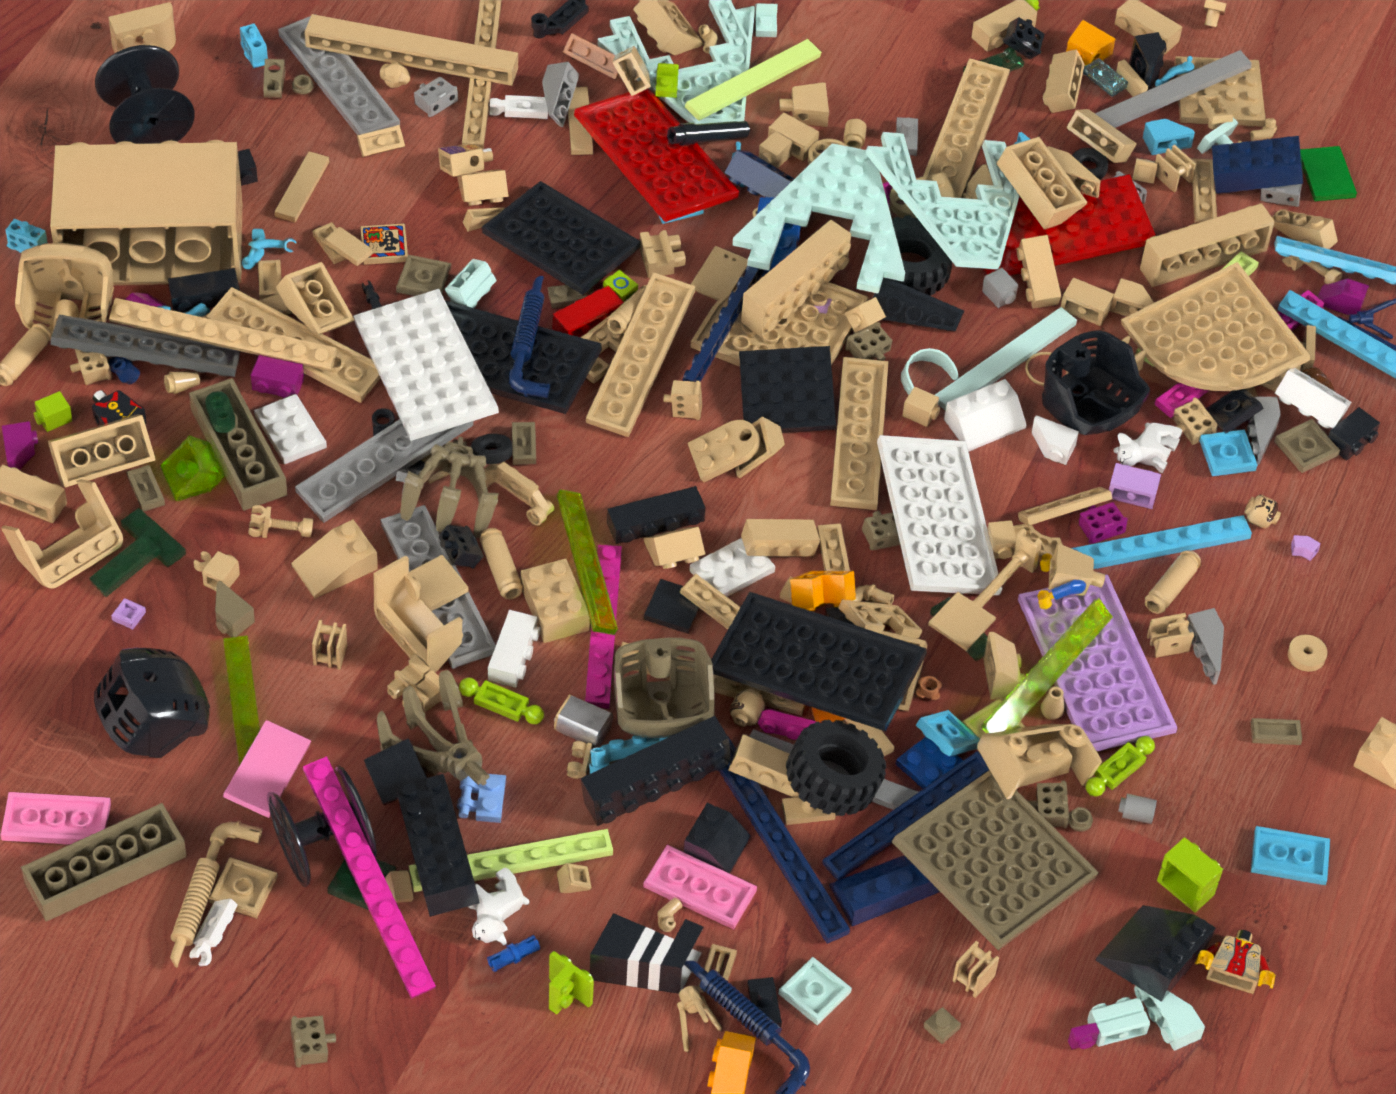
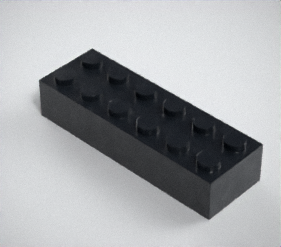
[580,716,731,826]
[395,774,480,917]

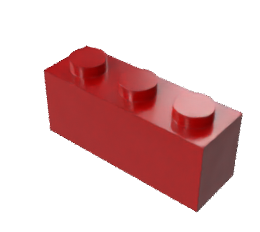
[552,286,624,338]

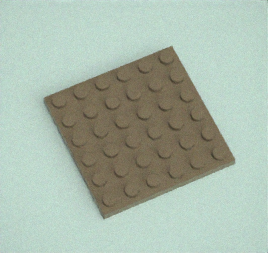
[892,770,1099,951]

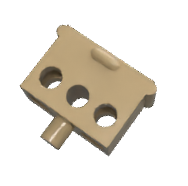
[70,349,112,385]
[664,380,702,420]
[1173,398,1218,445]

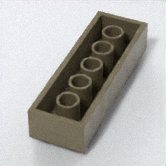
[189,378,287,511]
[21,803,187,922]

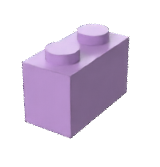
[1109,463,1161,509]

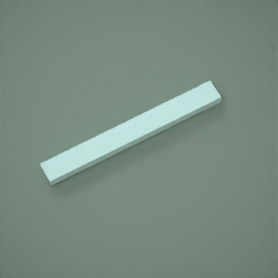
[935,307,1077,411]

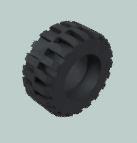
[892,215,953,296]
[786,720,886,816]

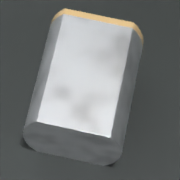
[554,694,613,748]

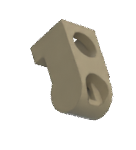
[263,59,285,98]

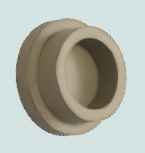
[292,75,314,94]
[1068,807,1093,832]

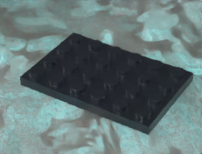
[482,181,641,295]

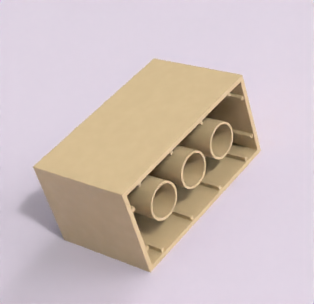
[50,140,243,285]

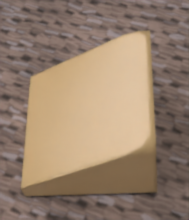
[557,863,592,893]
[385,870,414,903]

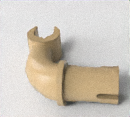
[853,584,894,605]

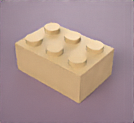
[521,559,590,643]

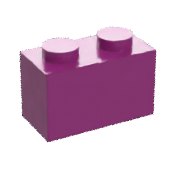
[251,355,304,398]

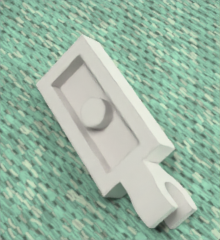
[490,95,548,119]
[189,899,238,966]

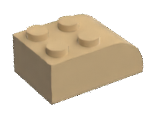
[108,2,176,53]

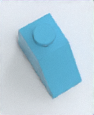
[1143,119,1195,155]

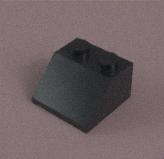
[1129,32,1167,91]
[684,802,751,874]

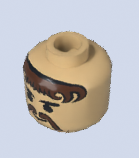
[1244,495,1281,529]
[729,689,765,727]

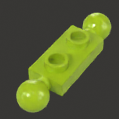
[459,677,544,724]
[1086,736,1155,797]

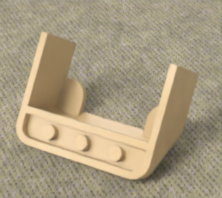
[1,479,123,588]
[374,556,463,673]
[977,724,1102,799]

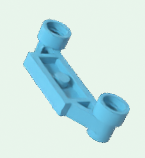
[589,735,668,774]

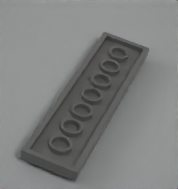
[50,314,241,377]

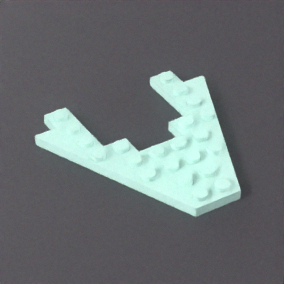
[597,0,755,124]
[865,132,1019,269]
[732,143,905,293]

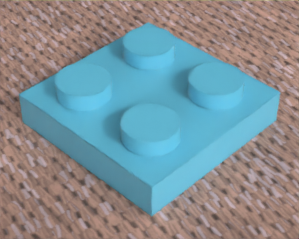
[1199,430,1258,476]
[916,710,980,757]

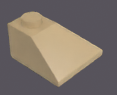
[735,417,785,478]

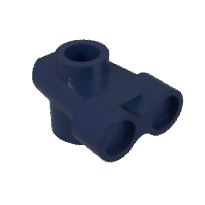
[108,356,140,385]

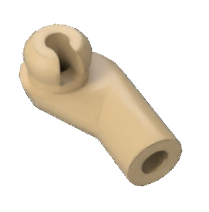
[698,24,718,54]
[1250,118,1277,141]
[657,897,682,932]

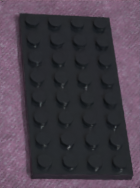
[445,301,602,414]
[711,592,927,732]

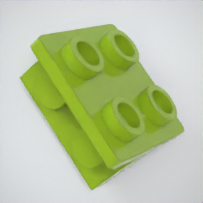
[549,951,594,1014]

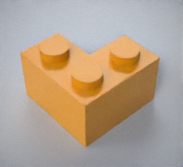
[790,571,856,611]
[707,1031,756,1094]

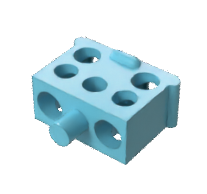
[240,23,268,68]
[6,219,48,253]

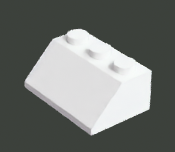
[944,379,1027,452]

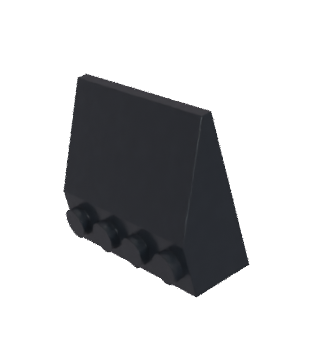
[1095,905,1216,1002]

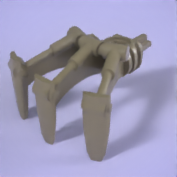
[400,437,499,538]
[377,670,490,786]

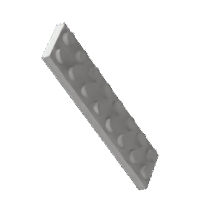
[278,14,400,136]
[295,419,473,523]
[381,505,496,669]

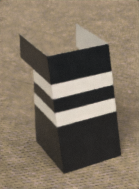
[590,913,704,994]

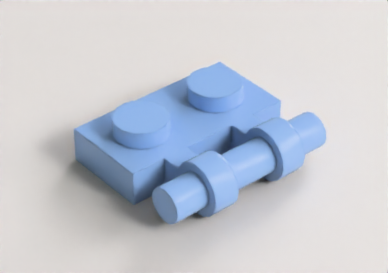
[457,774,506,823]

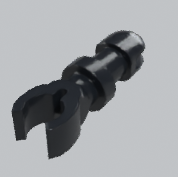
[362,280,382,309]

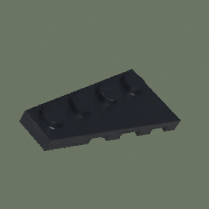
[872,277,964,332]

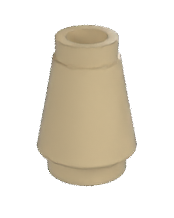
[164,372,200,394]
[1041,687,1065,720]

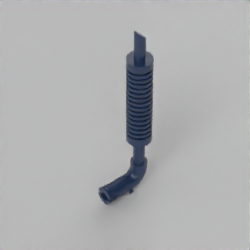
[509,276,550,399]
[684,960,810,1094]

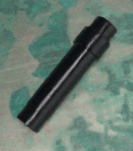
[667,121,750,146]

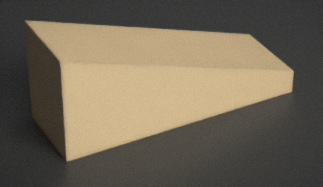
[463,207,505,232]

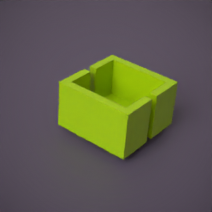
[1157,837,1223,913]

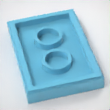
[1251,826,1330,885]

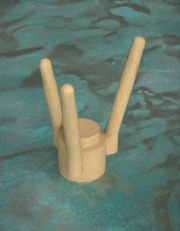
[677,986,722,1052]

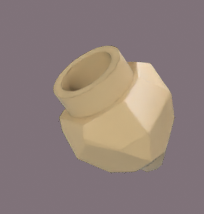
[380,62,410,88]

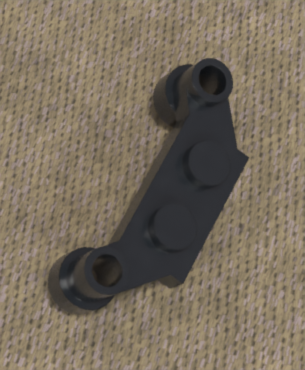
[531,0,589,39]

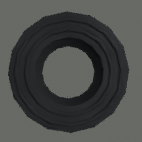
[1072,148,1108,180]
[471,434,512,464]

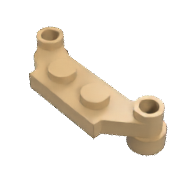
[484,462,554,526]

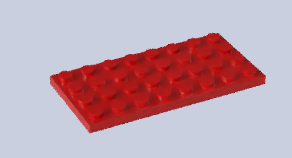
[574,88,739,222]
[983,174,1156,276]

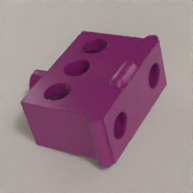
[1079,502,1128,544]

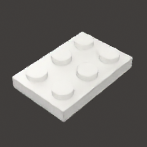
[254,394,327,464]
[690,538,775,597]

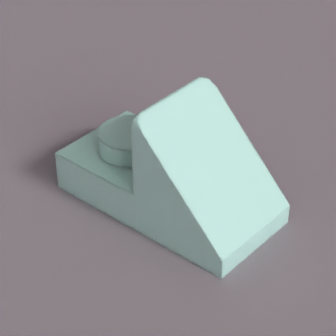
[755,3,778,37]

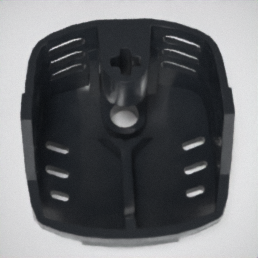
[1042,330,1150,435]
[94,647,210,758]

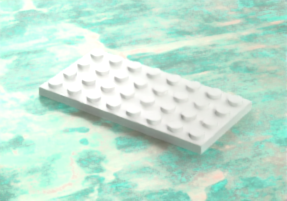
[353,289,499,441]
[877,435,1002,595]

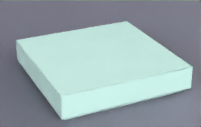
[778,957,852,1025]

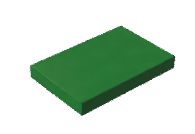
[1300,146,1357,202]

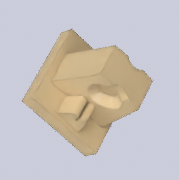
[1132,158,1158,184]

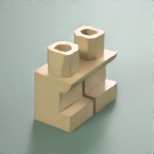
[639,230,686,278]
[387,655,442,713]

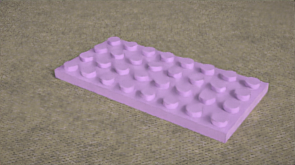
[1018,575,1177,752]

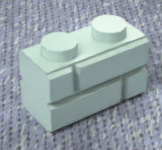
[445,259,497,308]
[1087,997,1150,1047]

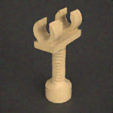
[1282,239,1342,284]
[248,505,313,538]
[567,741,616,779]

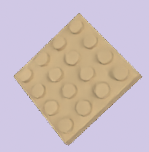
[1174,56,1266,127]

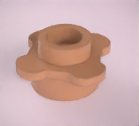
[916,676,942,701]

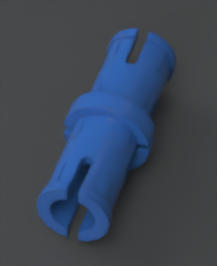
[487,935,540,972]

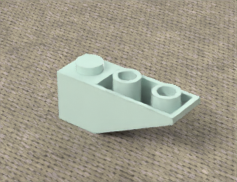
[1134,986,1205,1051]

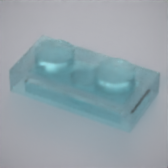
[1083,58,1128,97]

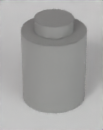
[1118,793,1157,824]

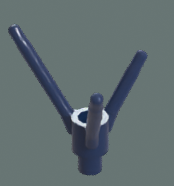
[1348,298,1396,339]

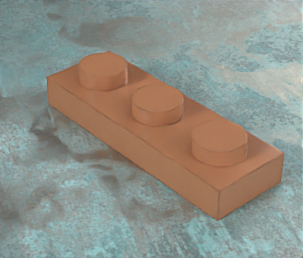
[563,33,620,80]

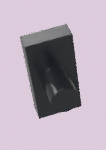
[747,977,782,1027]

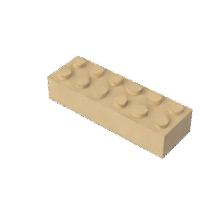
[1140,203,1275,287]
[741,220,851,337]

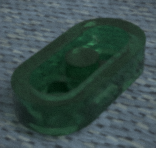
[205,391,236,433]

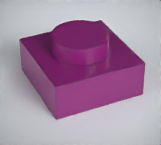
[1068,1022,1099,1050]

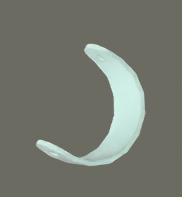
[901,348,958,395]

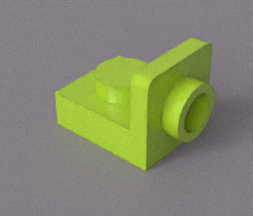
[655,63,679,98]

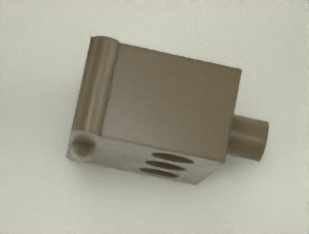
[845,322,893,361]
[861,511,900,550]
[1028,781,1069,828]
[290,1016,336,1068]

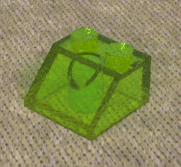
[160,435,225,501]

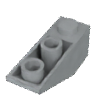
[542,62,580,127]
[1247,397,1281,465]
[1187,608,1224,685]

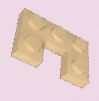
[581,317,625,384]
[838,599,923,639]

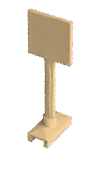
[928,528,1042,651]

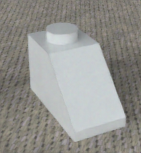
[1032,415,1079,465]

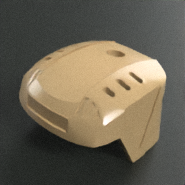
[15,243,114,333]

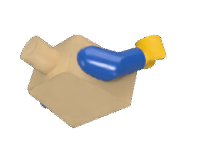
[1037,544,1105,609]

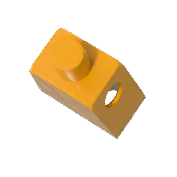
[1066,20,1115,68]

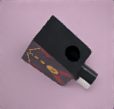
[92,390,147,426]

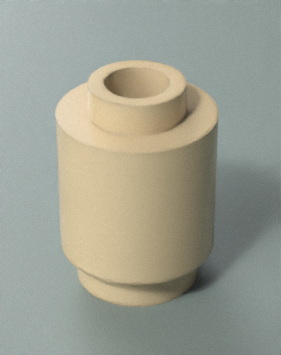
[843,119,867,149]

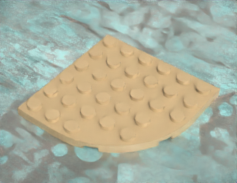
[1121,262,1310,391]
[690,277,869,366]

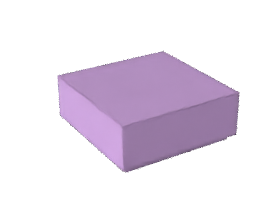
[111,598,146,629]

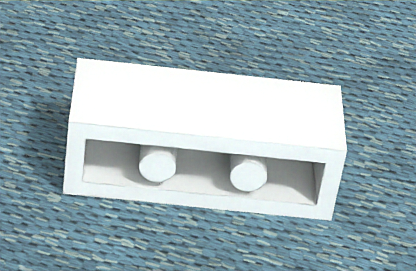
[1275,368,1352,429]
[488,610,540,688]

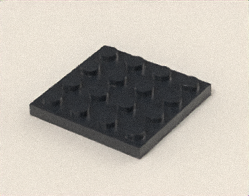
[739,346,836,433]

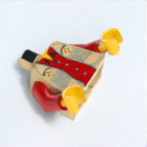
[1195,930,1276,994]

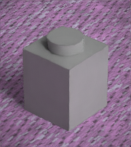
[982,268,1018,308]

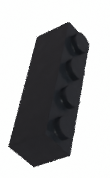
[607,486,706,544]

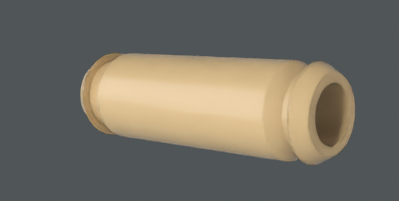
[607,285,647,334]
[0,323,52,386]
[480,528,523,600]
[1145,550,1201,614]

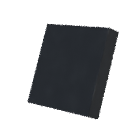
[1205,389,1264,434]
[644,579,700,634]
[364,738,427,806]

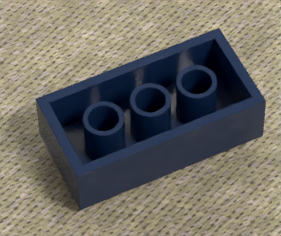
[1212,136,1303,194]

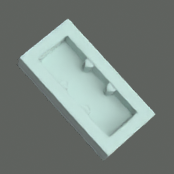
[1197,118,1238,154]

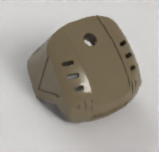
[614,637,714,738]

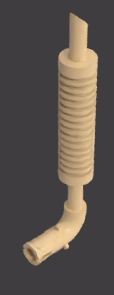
[170,821,263,968]

